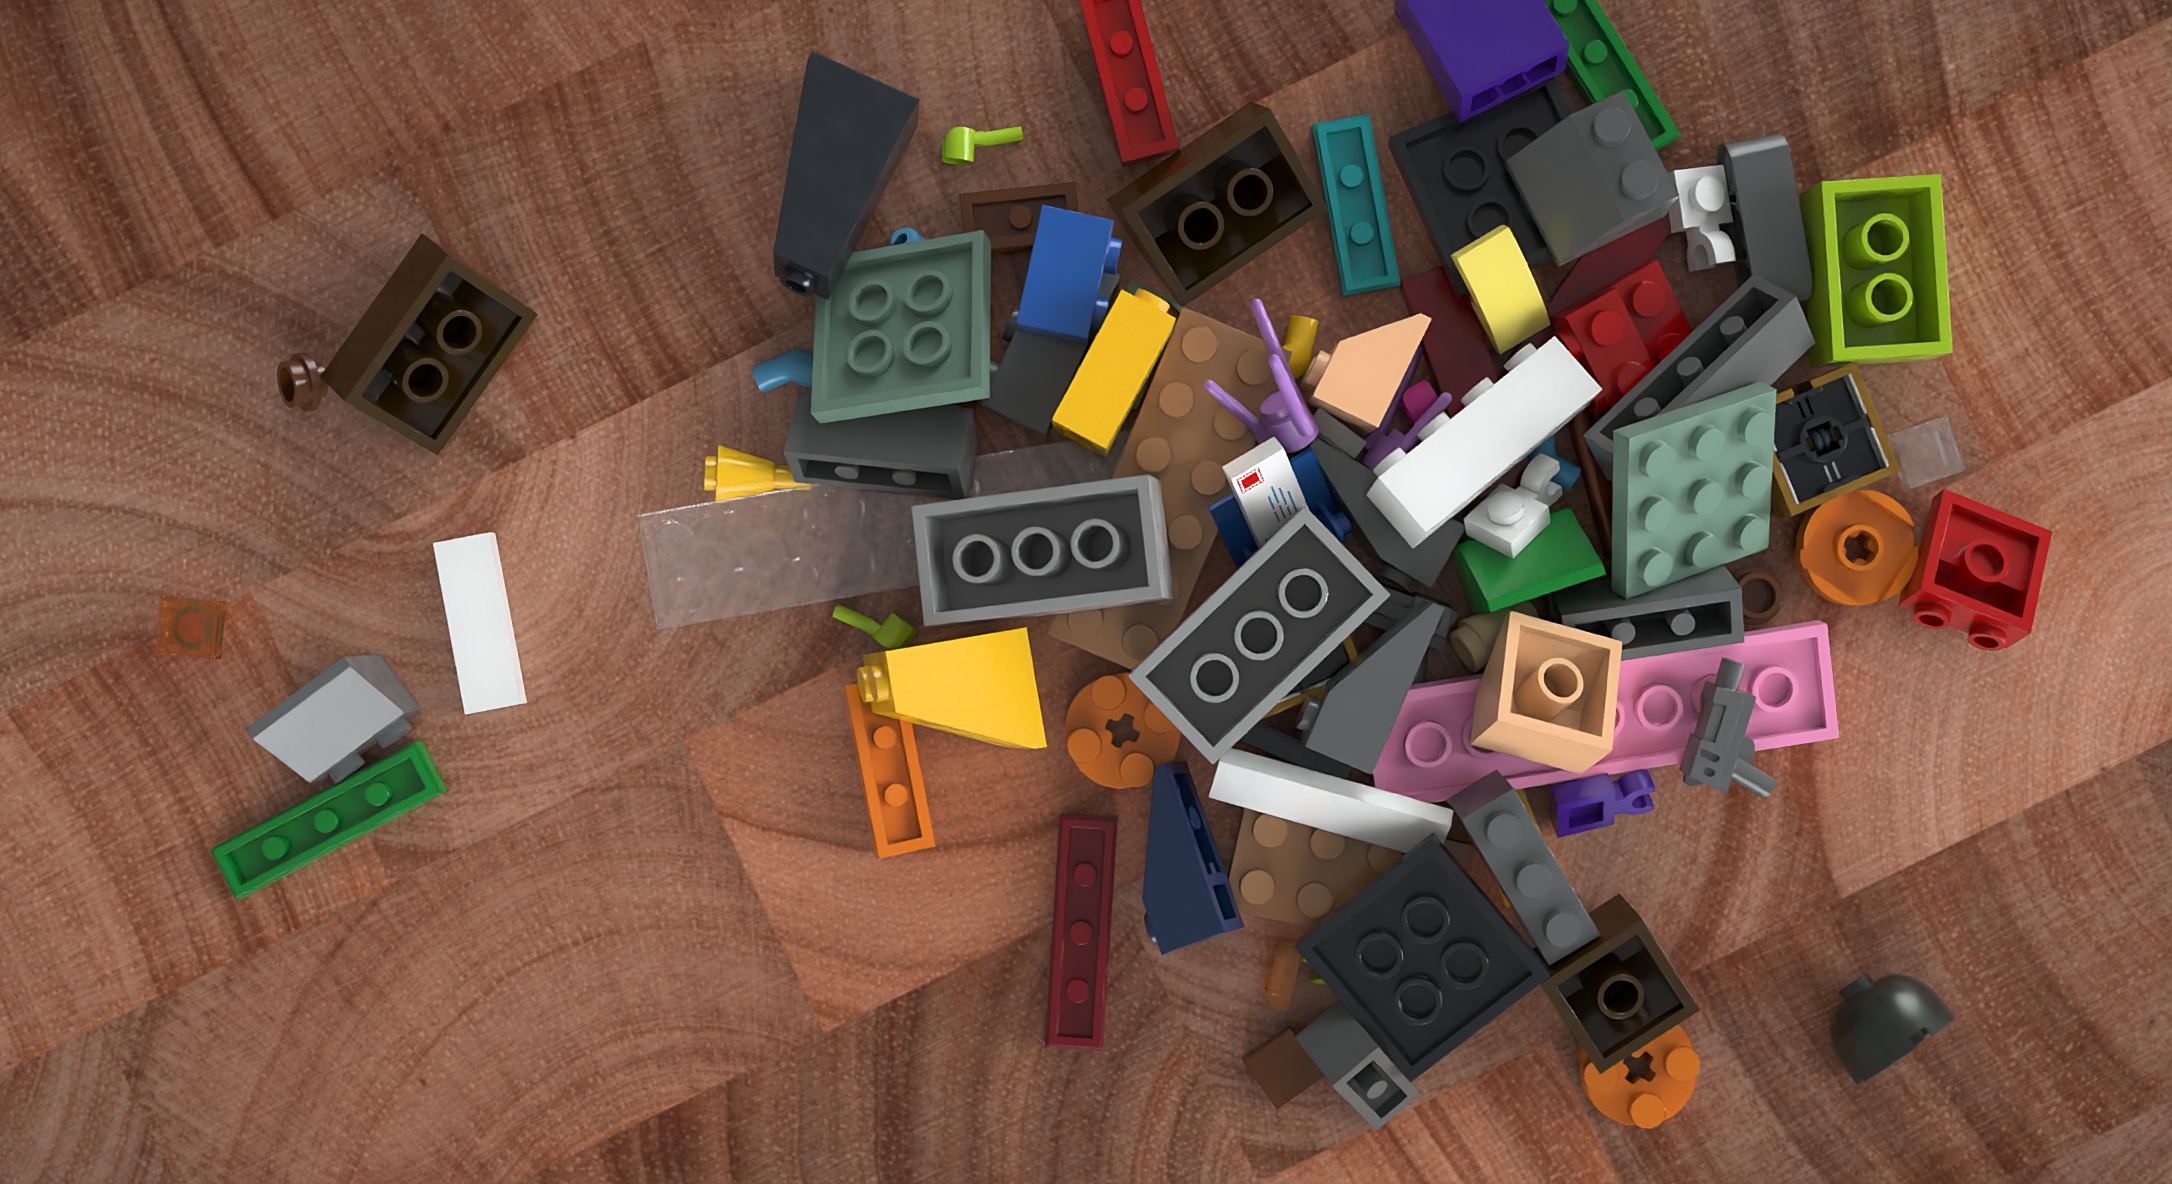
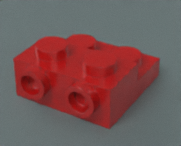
[1549,260,1693,419]
[1898,489,2052,651]

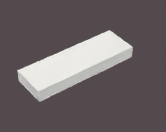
[433,532,527,714]

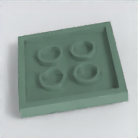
[810,230,991,424]
[1611,382,1777,600]

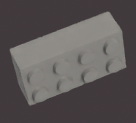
[911,474,1174,628]
[1128,506,1390,765]

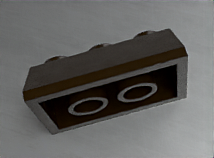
[1107,102,1328,308]
[320,234,538,455]

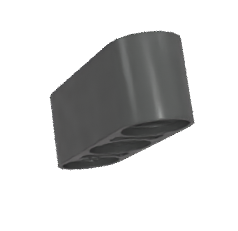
[1717,134,1812,302]

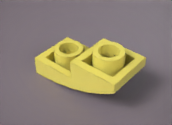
[1450,225,1551,354]

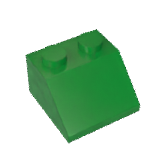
[1451,505,1606,612]

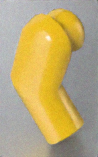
[1278,315,1319,389]

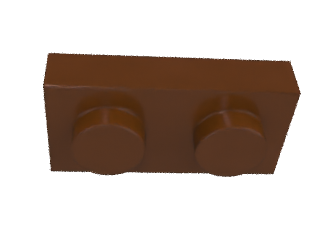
[959,182,1079,253]

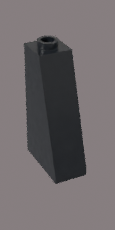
[773,50,920,300]

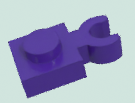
[1550,769,1655,838]

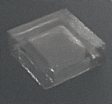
[1886,415,1966,490]

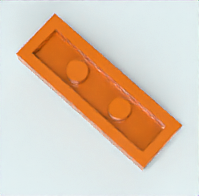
[842,683,936,859]

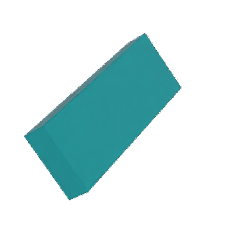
[1310,114,1401,298]

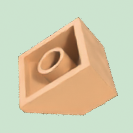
[1299,313,1432,436]
[1470,611,1622,774]

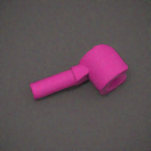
[1402,380,1438,443]

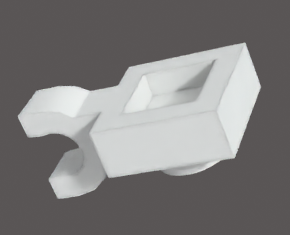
[1668,165,1736,272]
[1464,453,1563,559]

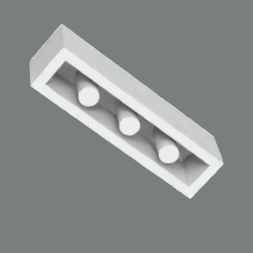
[1366,336,1603,548]

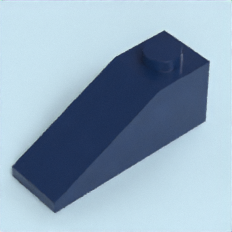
[1142,762,1245,955]

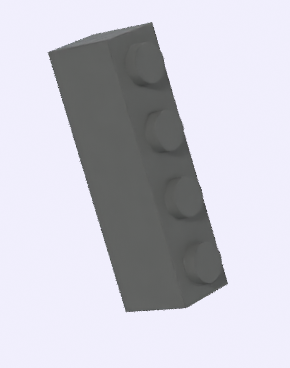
[1583,274,1816,483]

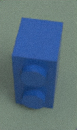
[1016,205,1122,346]

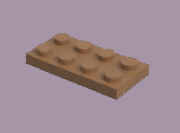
[1227,807,1475,928]

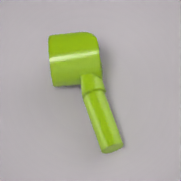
[942,126,1023,165]
[833,604,917,650]

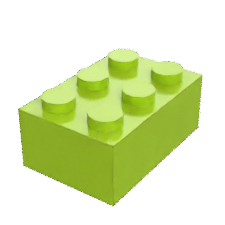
[1799,174,1953,368]

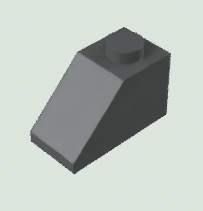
[1295,1000,1421,1131]

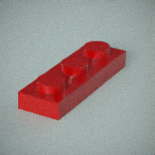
[1079,0,1179,167]

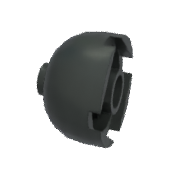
[1829,973,1956,1085]

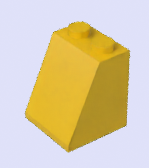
[857,627,1047,749]

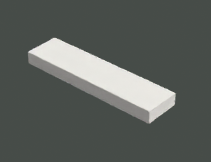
[1209,748,1454,853]

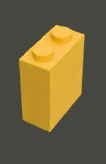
[1052,288,1176,457]

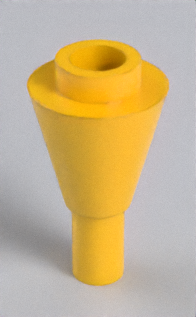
[704,445,812,503]

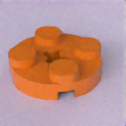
[1793,490,1919,605]
[1064,672,1181,789]
[1577,1025,1700,1129]

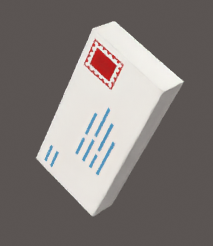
[1222,437,1309,548]

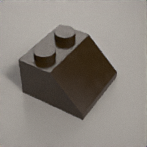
[1533,893,1700,1074]

